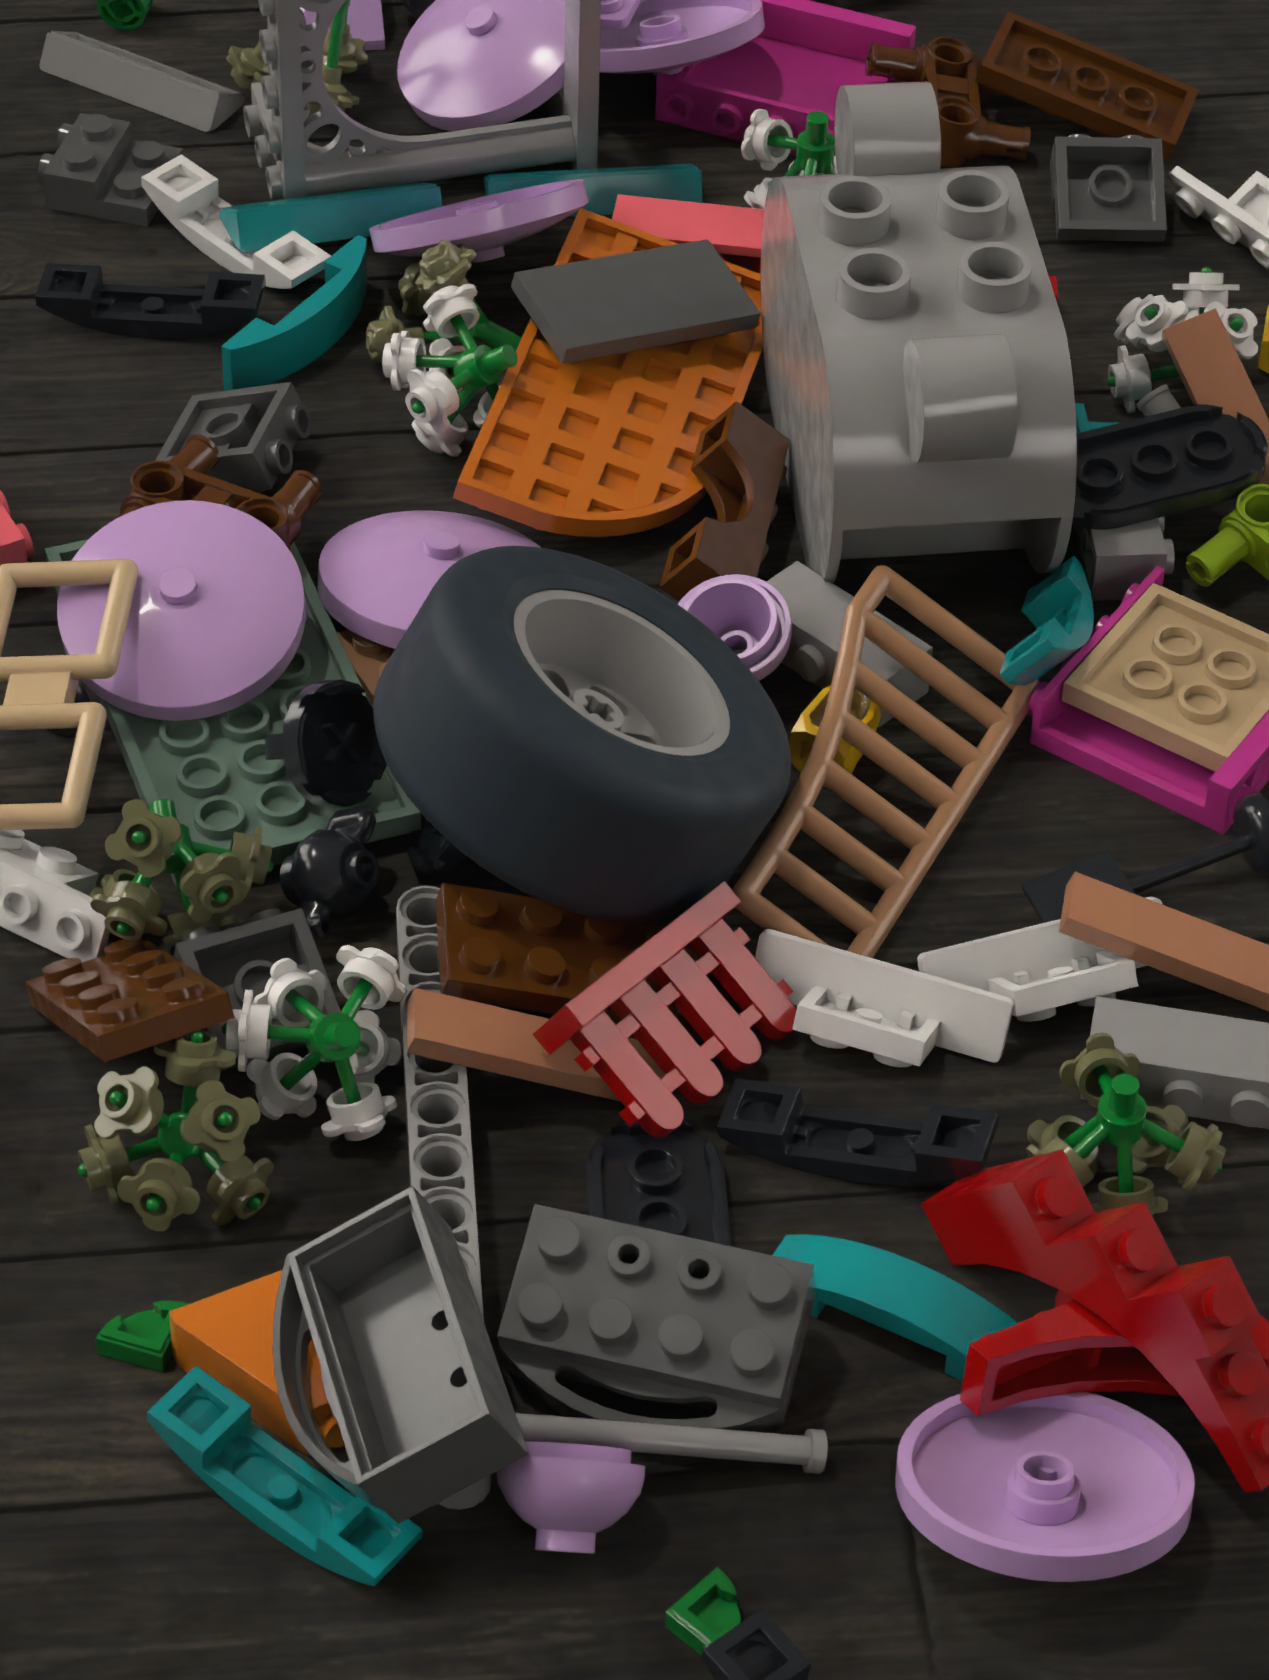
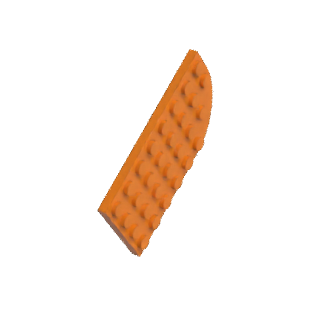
[453,208,763,537]

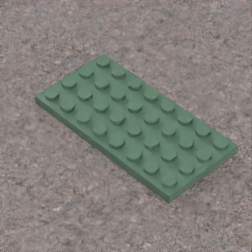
[45,539,422,889]

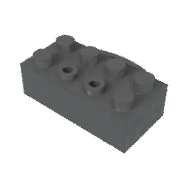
[272,1186,529,1524]
[497,1204,816,1433]

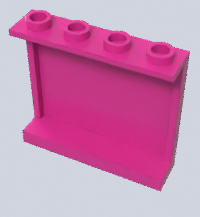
[655,0,916,155]
[1028,566,1269,834]

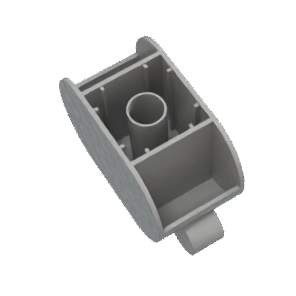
[761,81,1077,583]

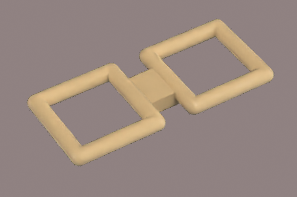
[0,559,138,830]

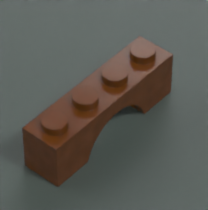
[660,401,790,602]

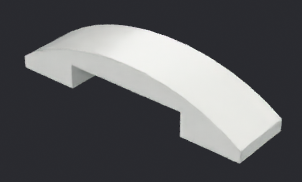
[141,154,331,289]

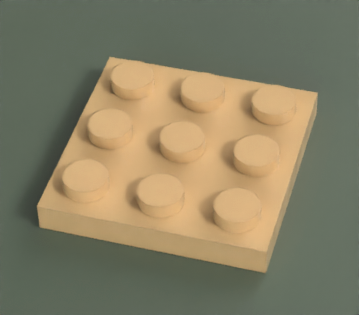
[1062,583,1269,772]

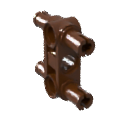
[865,36,1031,168]
[118,435,322,550]

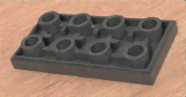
[511,239,761,364]

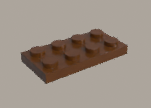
[975,11,1199,161]
[435,883,697,1037]
[25,938,235,1062]

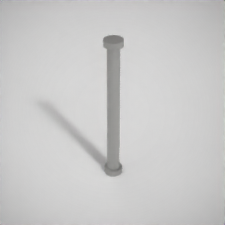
[515,1413,828,1474]

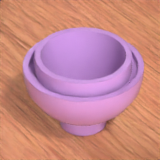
[678,574,792,681]
[497,1441,645,1554]

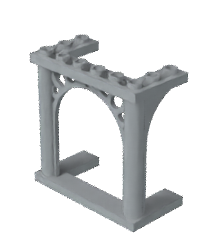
[244,0,601,200]

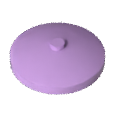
[397,0,565,131]
[599,0,765,76]
[369,179,589,263]
[57,500,306,721]
[317,510,541,649]
[895,1392,1195,1582]

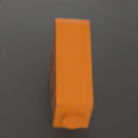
[169,1270,345,1456]

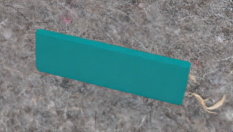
[484,164,702,217]
[219,182,442,253]

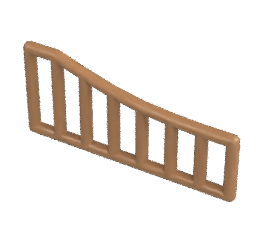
[731,565,1041,958]

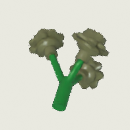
[366,240,522,363]

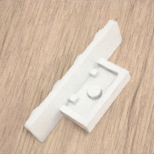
[1169,166,1269,269]
[0,830,110,962]
[917,897,1162,1022]
[755,929,1014,1067]

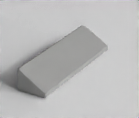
[39,31,245,132]

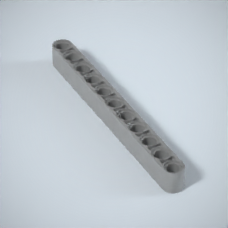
[396,886,492,1510]

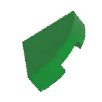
[96,1301,189,1372]
[665,1567,741,1656]

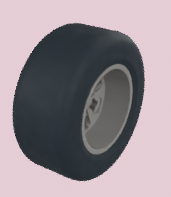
[373,546,791,924]

